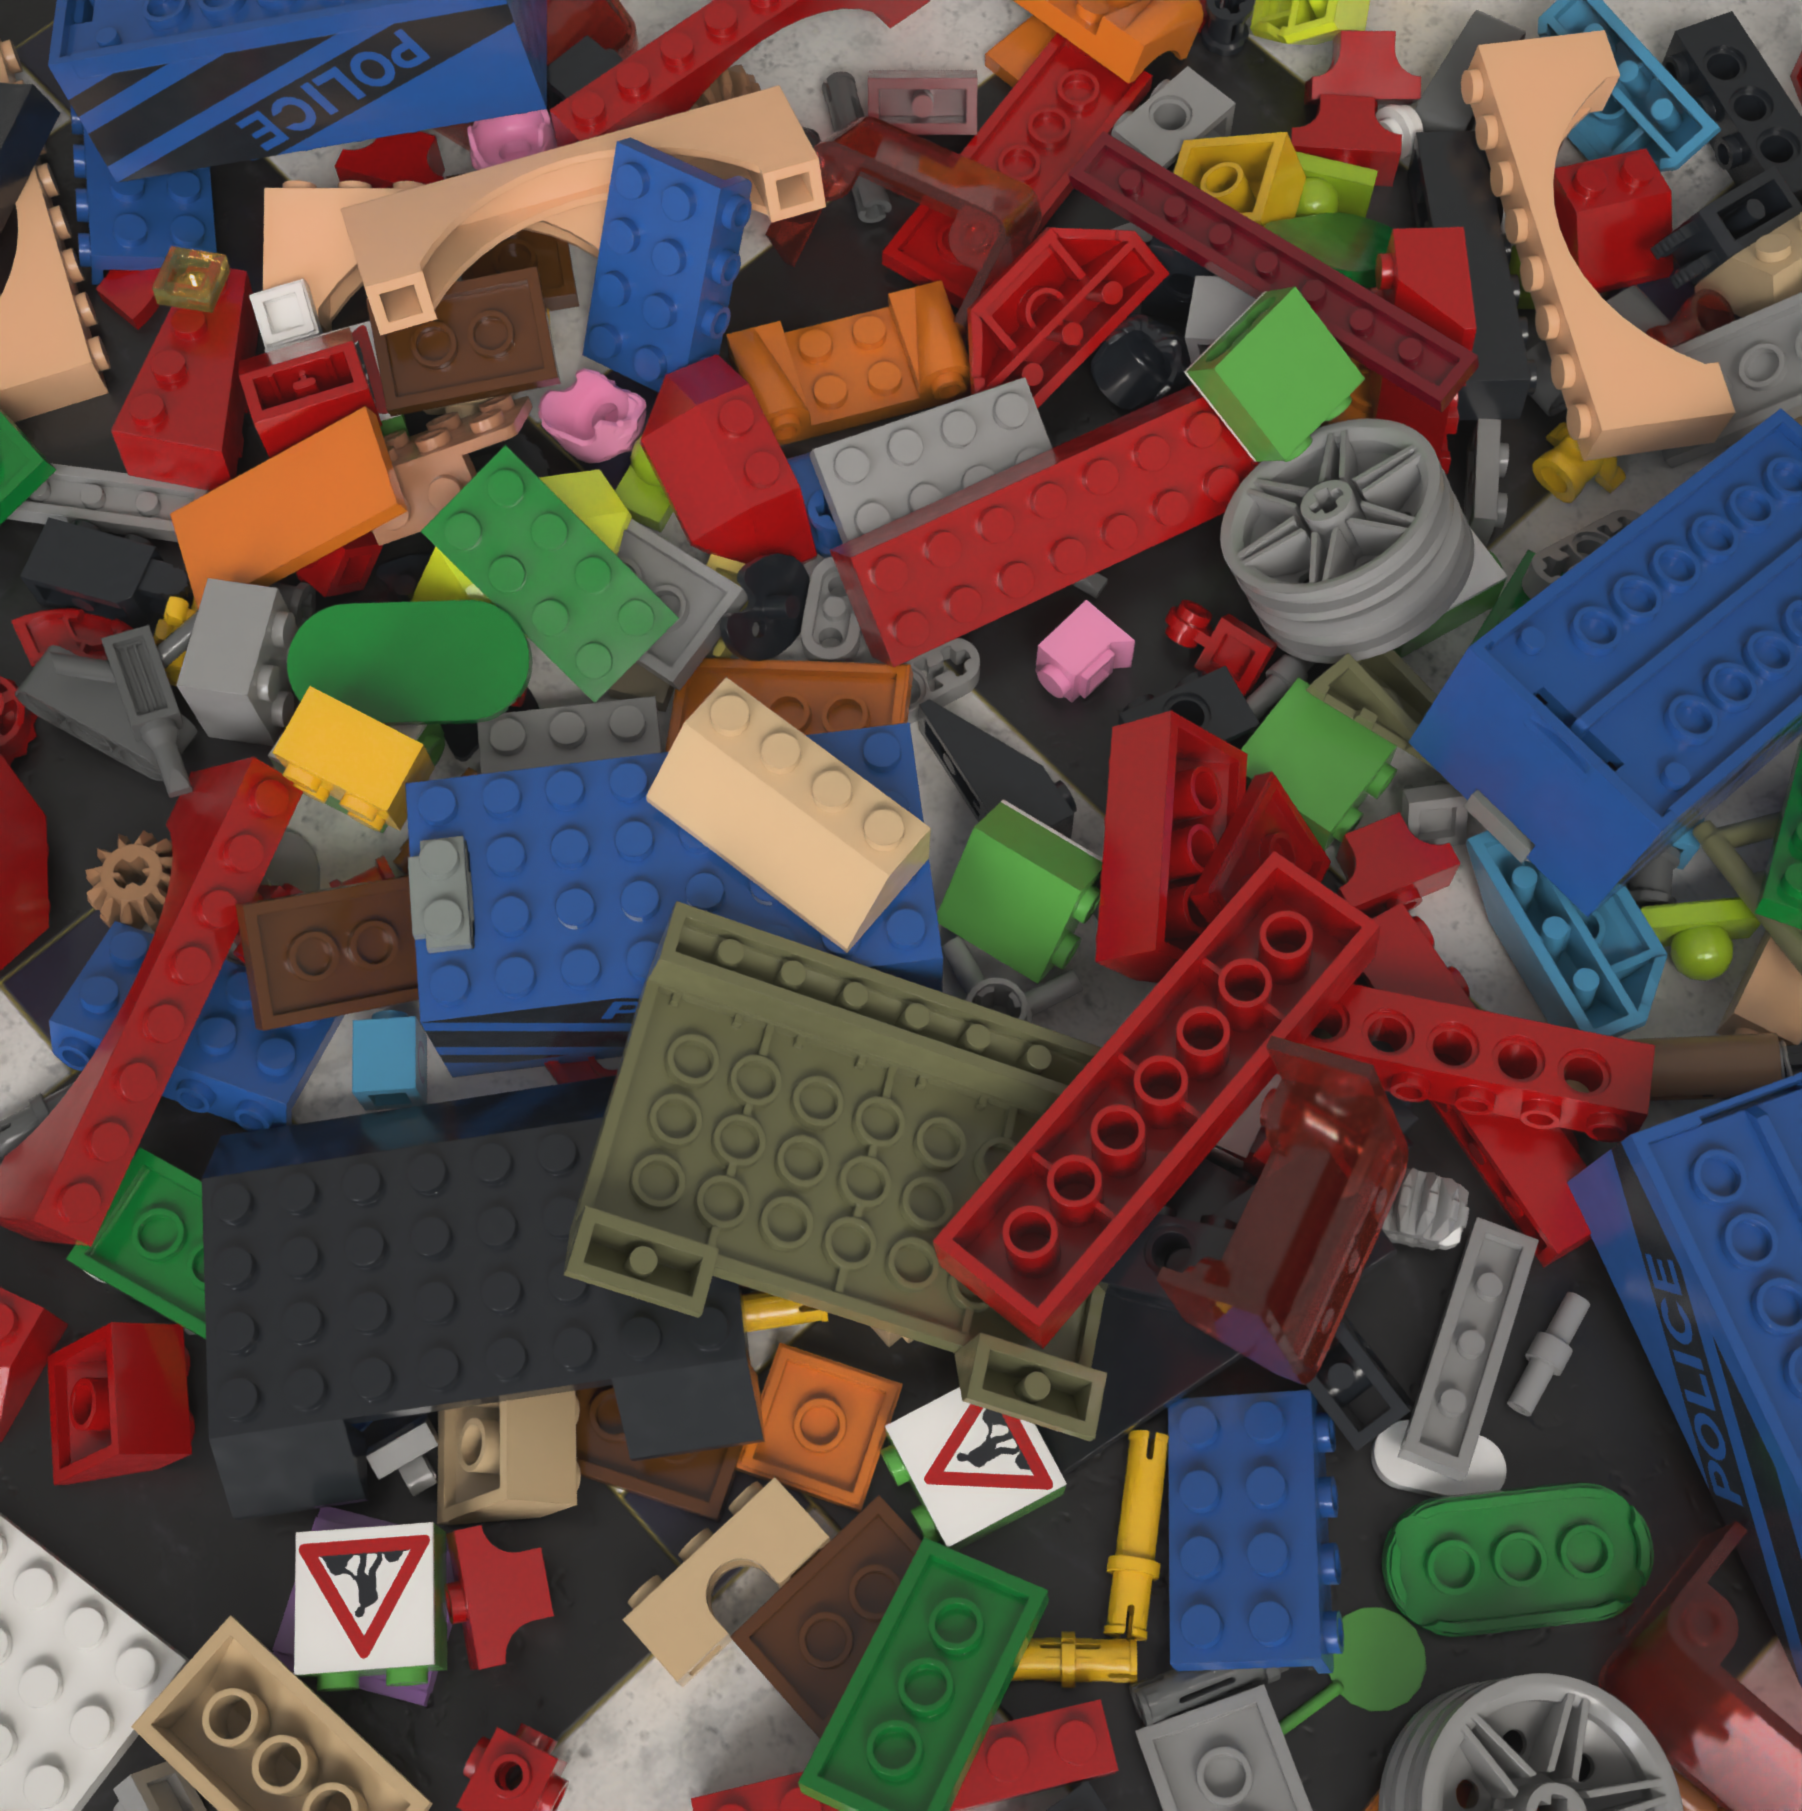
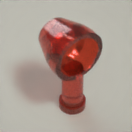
[1645,289,1735,348]

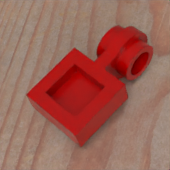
[1165,600,1278,697]

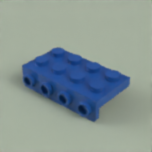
[70,104,217,285]
[582,137,752,393]
[49,921,344,1131]
[1168,1390,1344,1674]

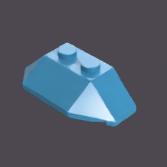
[1538,0,1721,172]
[1466,830,1668,1037]

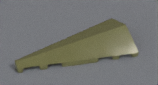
[1306,650,1438,770]

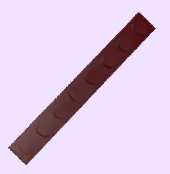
[1068,131,1479,413]

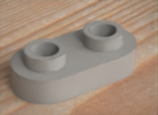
[801,556,862,662]

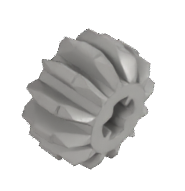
[1359,1165,1470,1251]

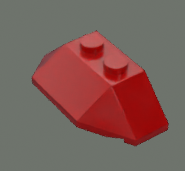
[967,227,1170,409]
[640,354,817,564]
[0,753,50,971]

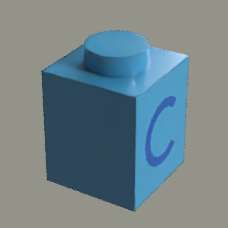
[352,1010,427,1111]

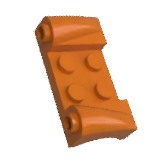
[1013,0,1204,83]
[726,280,972,446]

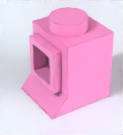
[1036,600,1135,703]

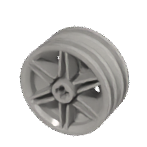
[1220,418,1474,664]
[1378,1673,1683,1811]

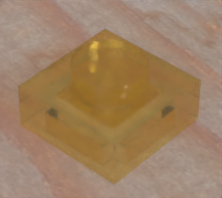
[152,246,230,313]

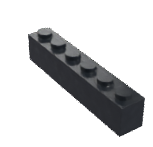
[1407,131,1537,420]

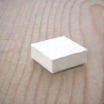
[249,279,323,349]

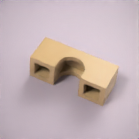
[623,1477,830,1687]

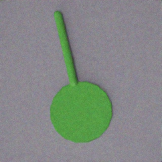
[1279,1607,1426,1735]

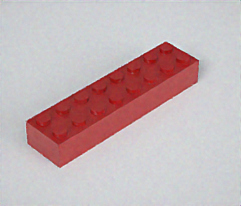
[830,385,1261,668]
[933,851,1381,1349]

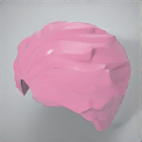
[467,109,558,170]
[538,368,647,463]

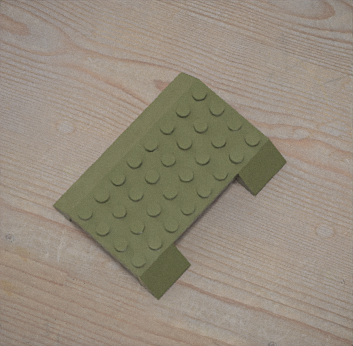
[564,901,1107,1441]

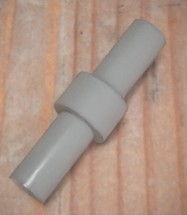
[1246,654,1316,721]
[1507,1292,1590,1416]

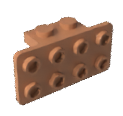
[372,393,533,546]

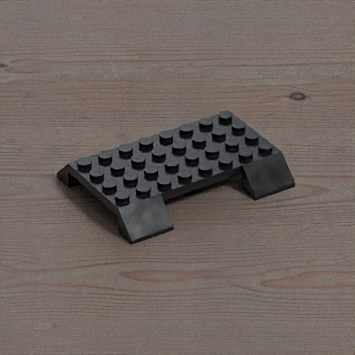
[202,1075,765,1520]

